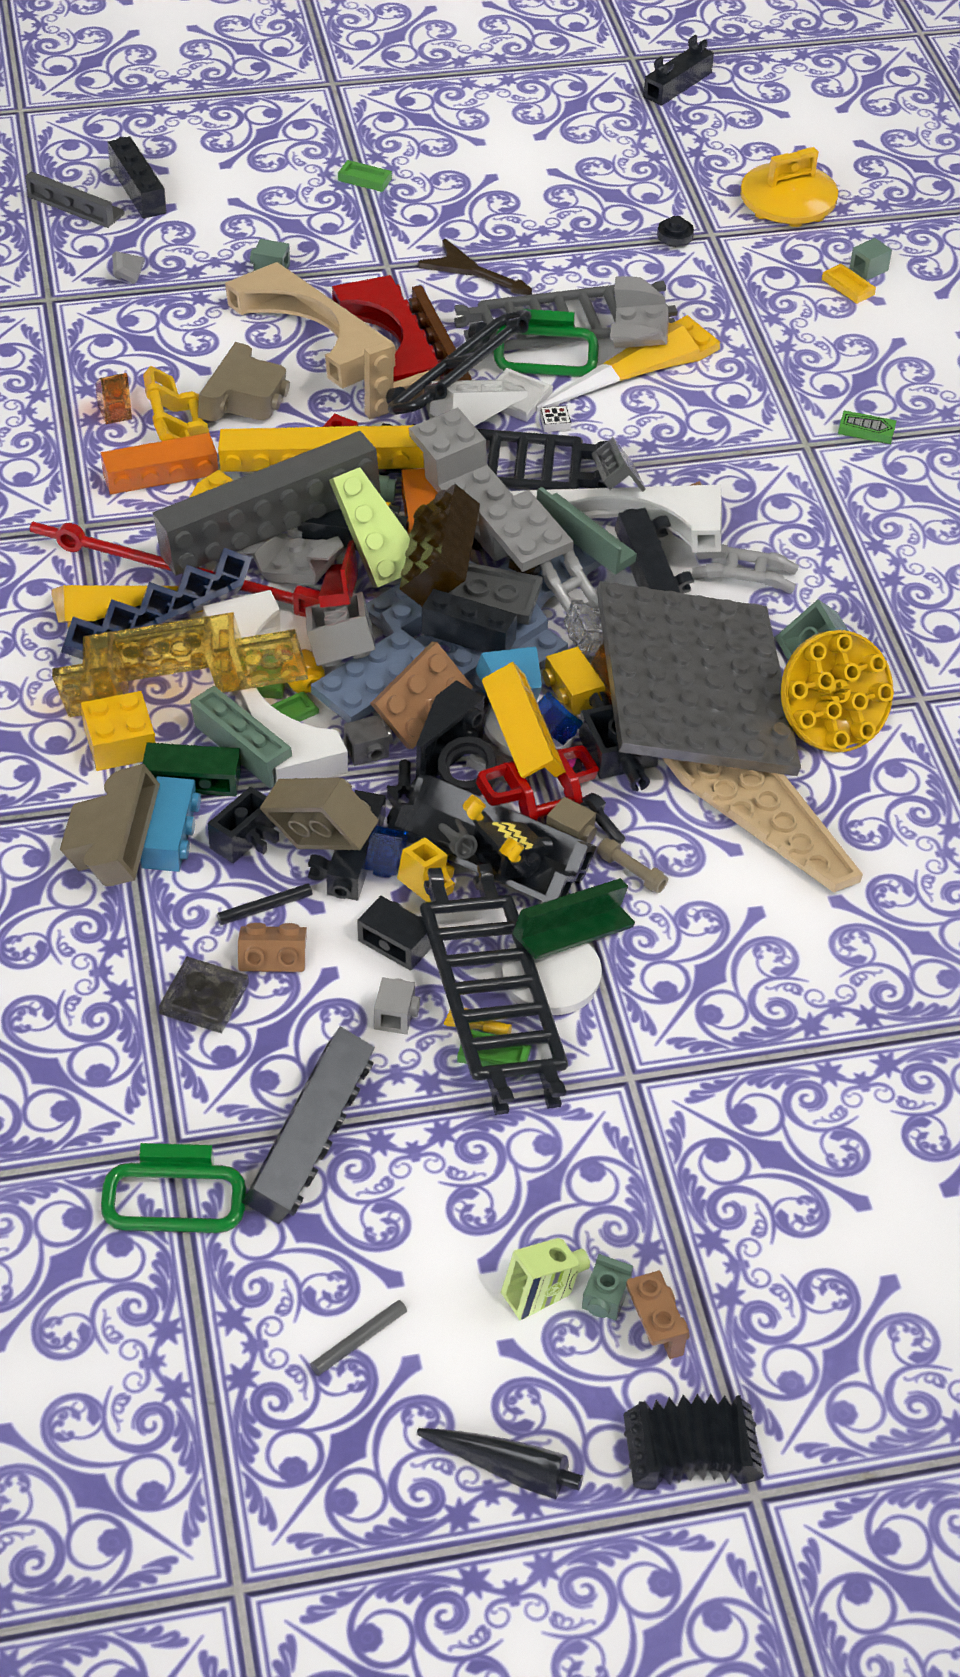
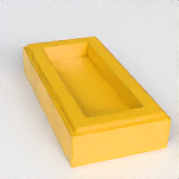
[822,263,876,304]

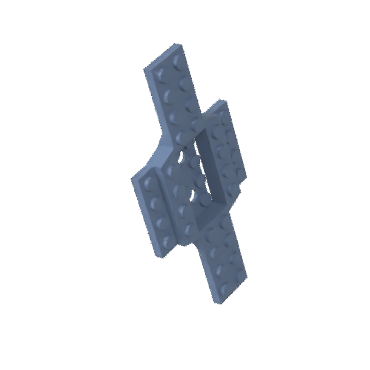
[311,543,602,723]

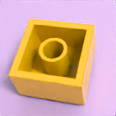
[81,691,156,771]

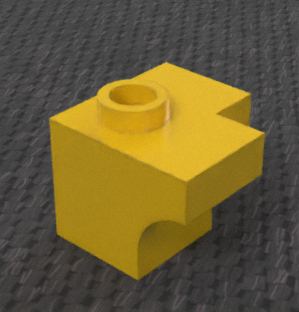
[397,838,455,902]

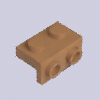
[238,923,307,972]
[626,1270,689,1359]

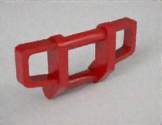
[476,745,599,820]

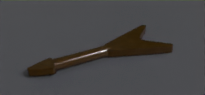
[418,239,532,295]

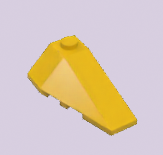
[51,585,178,628]

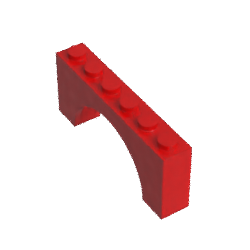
[332,275,444,382]

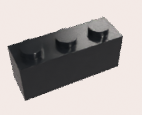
[421,589,517,653]

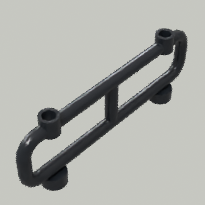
[386,310,532,415]

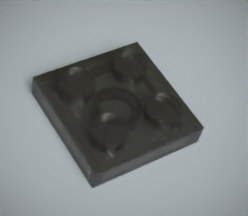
[159,956,249,1034]

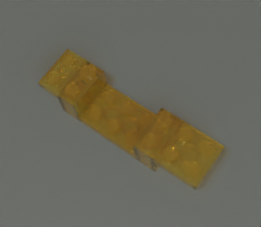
[52,612,308,718]

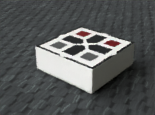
[540,406,571,432]

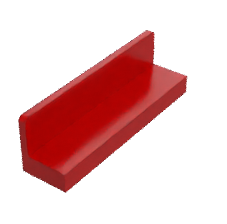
[319,540,358,608]

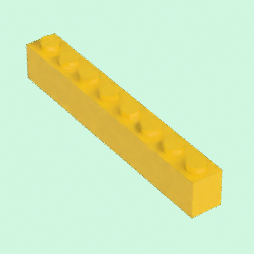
[218,425,424,472]

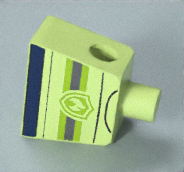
[501,1238,590,1320]

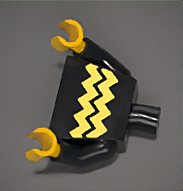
[462,794,553,882]

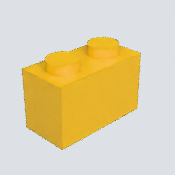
[542,646,605,716]

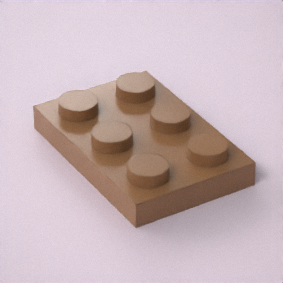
[370,642,473,749]

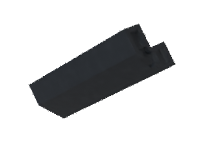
[386,774,597,902]

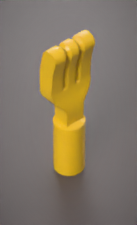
[444,1008,512,1035]

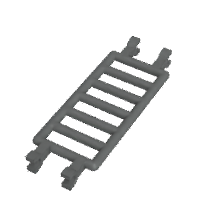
[454,281,678,353]

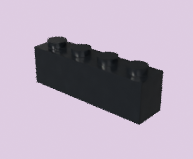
[107,136,166,219]

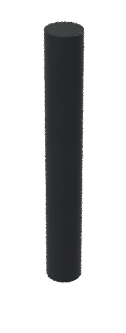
[217,883,313,925]

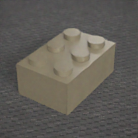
[260,777,379,850]

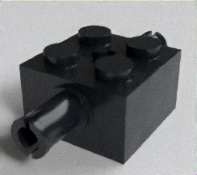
[579,691,658,791]

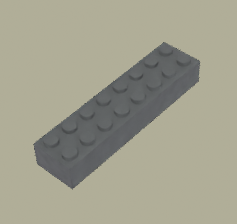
[152,431,381,576]

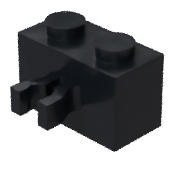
[208,786,279,864]

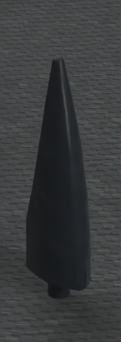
[417,1428,583,1499]

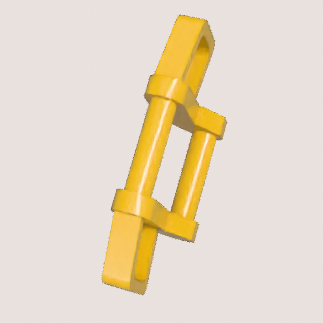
[143,366,209,441]

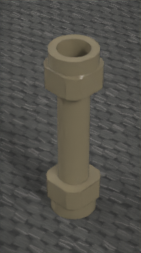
[597,837,668,893]

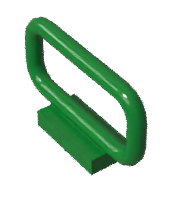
[493,309,599,377]
[101,1143,246,1233]

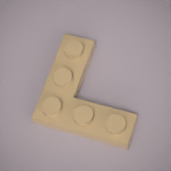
[364,341,440,419]

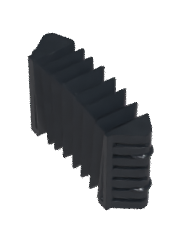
[623,1393,764,1490]

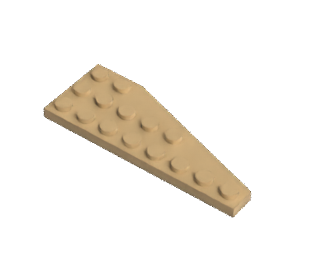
[662,758,863,892]

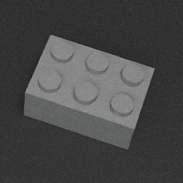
[306,592,375,667]

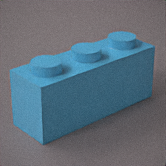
[140,776,201,872]

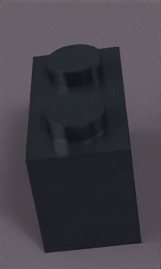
[357,895,431,971]

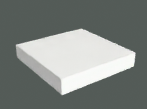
[496,368,553,422]

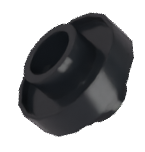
[657,216,694,247]

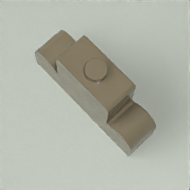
[60,764,160,886]

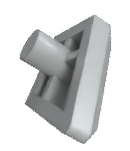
[112,251,145,284]

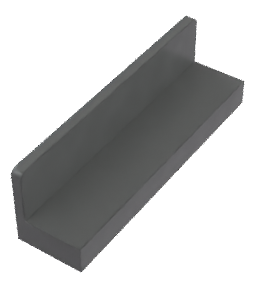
[25,171,125,228]
[591,437,646,492]

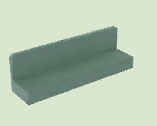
[536,487,637,575]
[190,686,292,788]

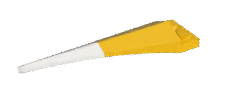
[537,315,720,412]

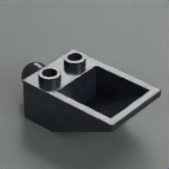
[416,680,492,778]

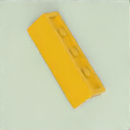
[482,661,566,778]

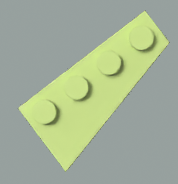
[329,467,410,588]

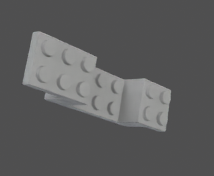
[409,408,574,572]

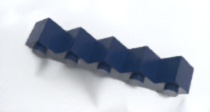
[61,548,252,662]

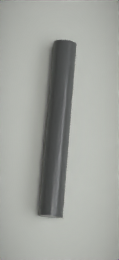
[310,1300,407,1376]

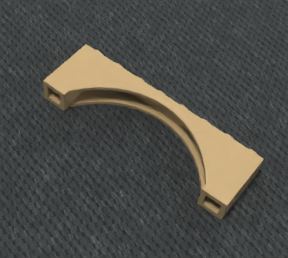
[225,262,396,389]

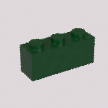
[142,742,241,797]

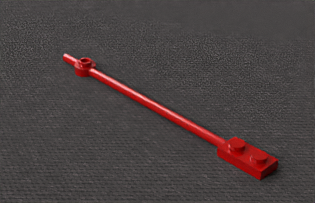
[29,521,320,617]

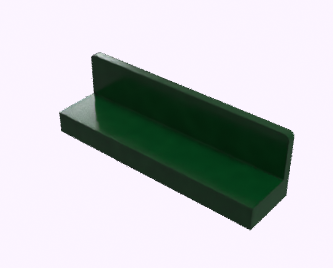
[512,878,635,959]

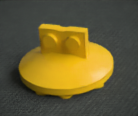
[740,147,838,227]
[781,630,894,752]

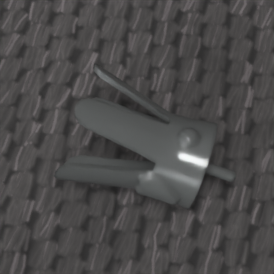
[437,818,478,859]

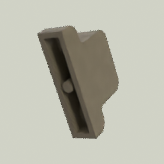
[198,342,290,421]

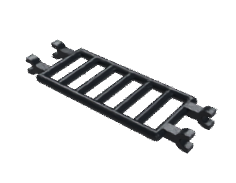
[378,423,607,490]
[420,863,568,1115]

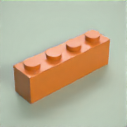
[100,433,218,495]
[401,468,438,534]

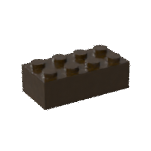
[399,483,480,607]

